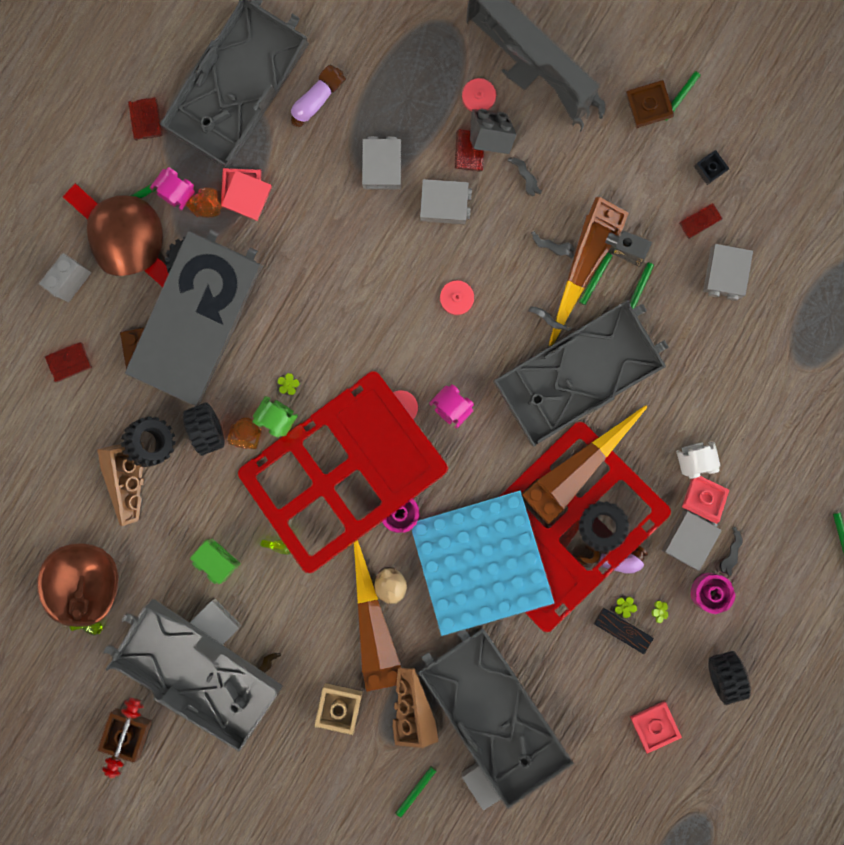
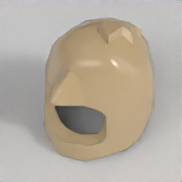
[375,568,407,604]

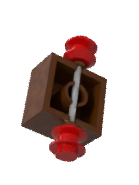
[97,698,152,778]

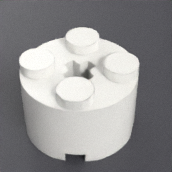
[676,442,720,479]

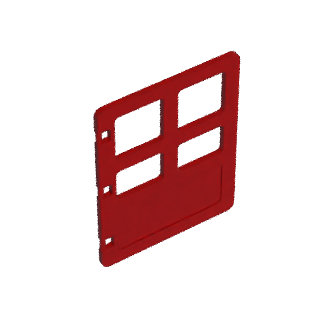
[238,371,448,574]
[499,422,671,632]

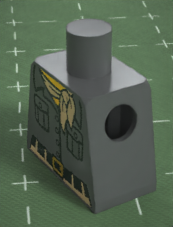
[605,231,652,267]

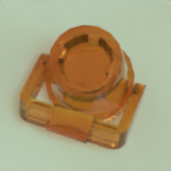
[186,188,222,218]
[227,418,262,449]

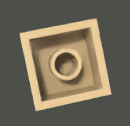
[315,683,363,735]

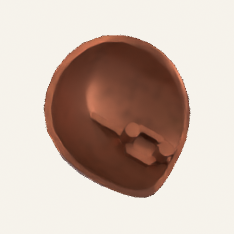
[87,195,163,276]
[37,543,118,627]

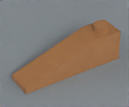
[97,442,144,526]
[393,668,439,748]

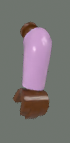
[291,64,346,127]
[575,546,648,574]

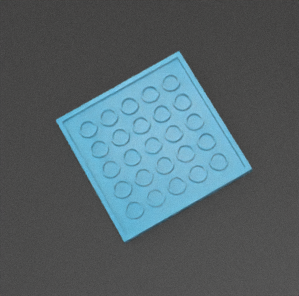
[410,491,554,636]

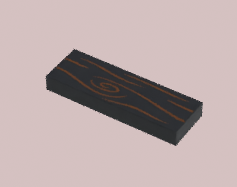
[594,607,654,654]

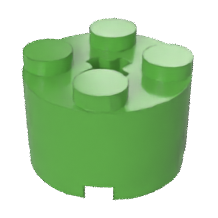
[252,396,298,438]

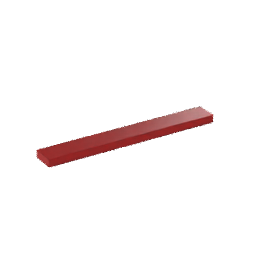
[63,183,169,287]

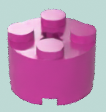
[149,167,195,211]
[429,384,474,429]
[382,499,419,533]
[691,573,735,614]

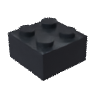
[694,150,729,185]

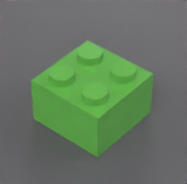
[190,538,241,585]

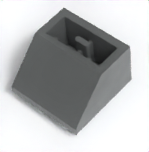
[470,109,516,154]

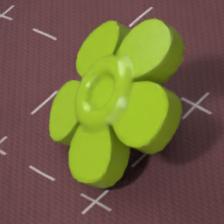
[278,373,300,395]
[615,596,637,618]
[652,601,668,623]

